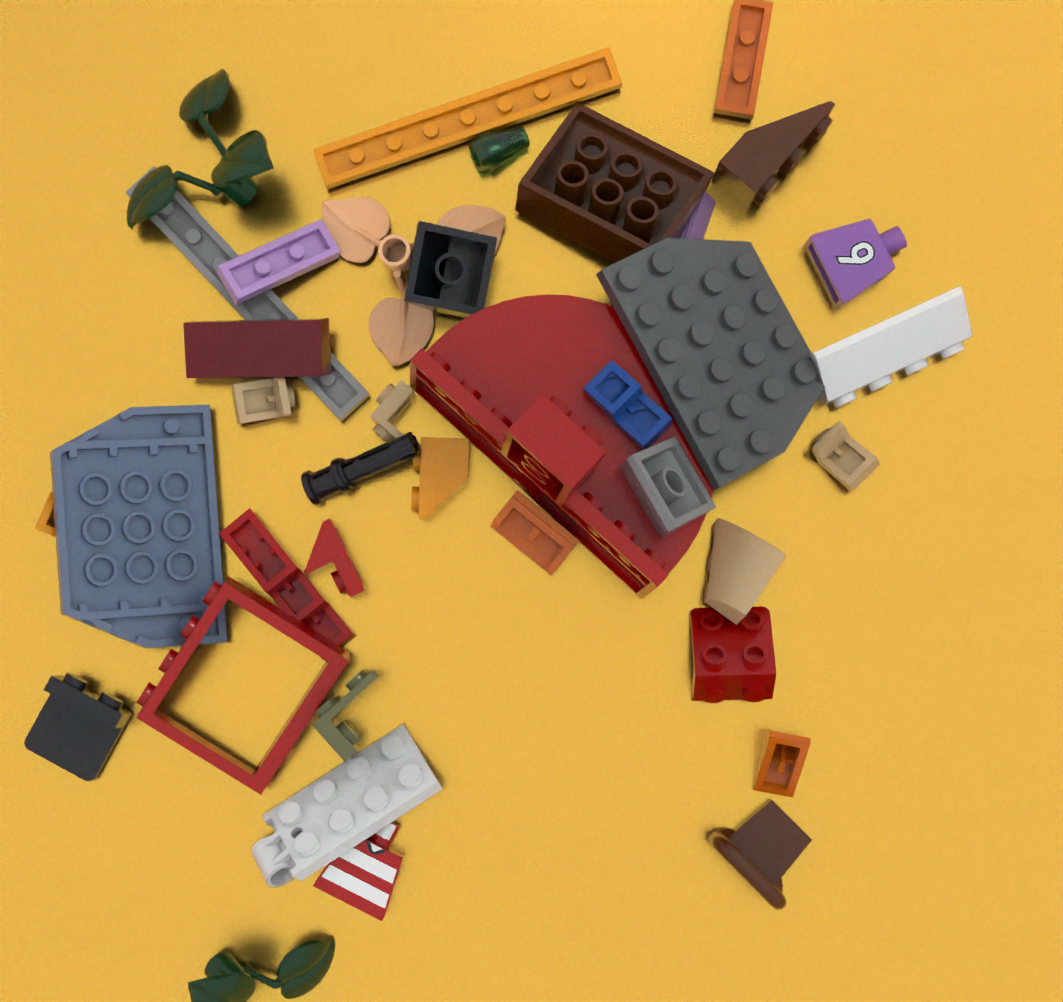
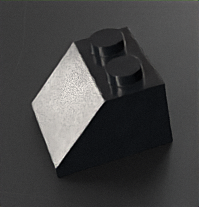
[403,221,497,318]

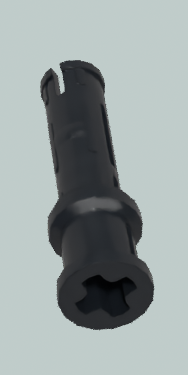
[301,432,421,505]

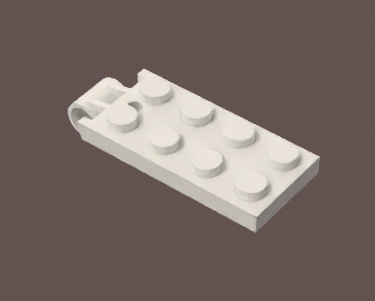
[251,724,443,887]

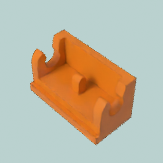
[490,490,580,576]

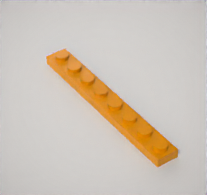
[313,47,622,189]

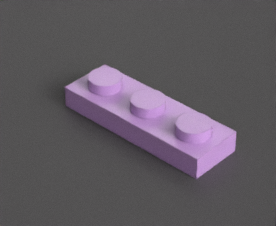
[216,219,341,305]

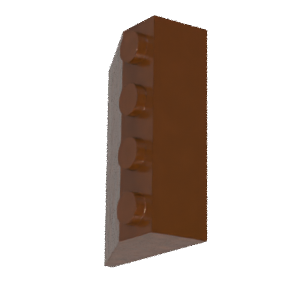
[515,102,715,263]

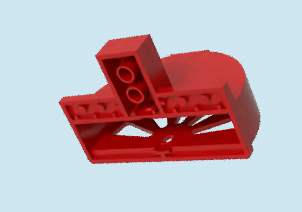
[410,294,713,599]

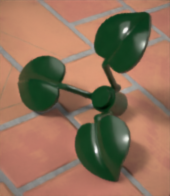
[127,69,274,230]
[188,936,335,1002]

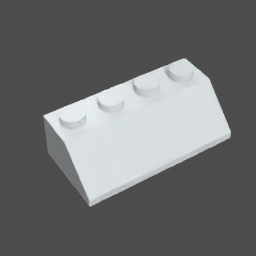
[810,286,972,408]

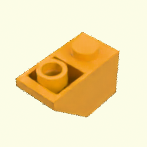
[411,437,470,520]

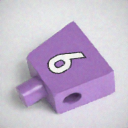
[805,219,907,310]

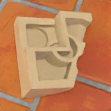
[704,518,786,625]

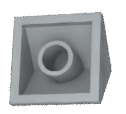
[620,437,716,539]

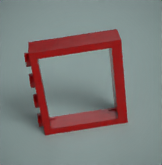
[136,576,350,795]

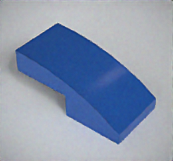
[583,360,673,450]

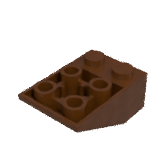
[712,101,836,210]

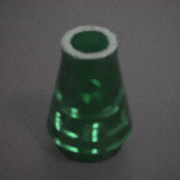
[468,125,530,171]

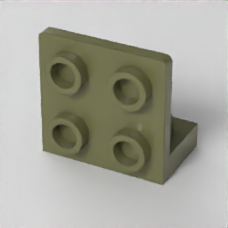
[312,669,383,762]

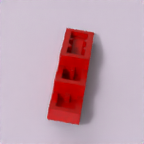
[219,508,356,661]

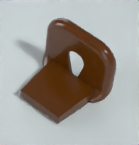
[708,799,812,910]

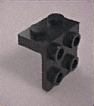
[24,672,132,781]

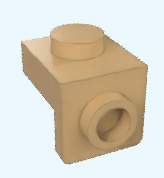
[230,377,295,424]
[370,380,416,442]
[812,421,880,492]

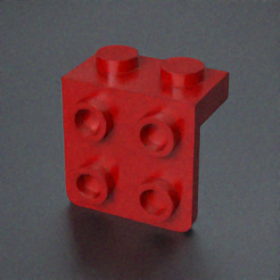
[690,607,776,703]

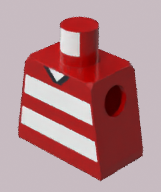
[313,822,405,921]

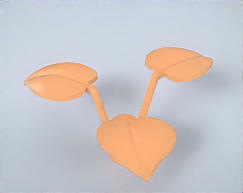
[322,197,506,366]

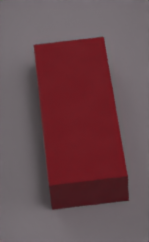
[183,318,331,378]

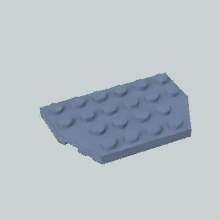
[50,405,227,649]

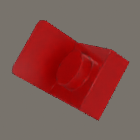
[304,518,368,599]

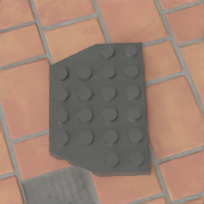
[596,238,825,491]

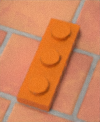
[714,0,774,120]

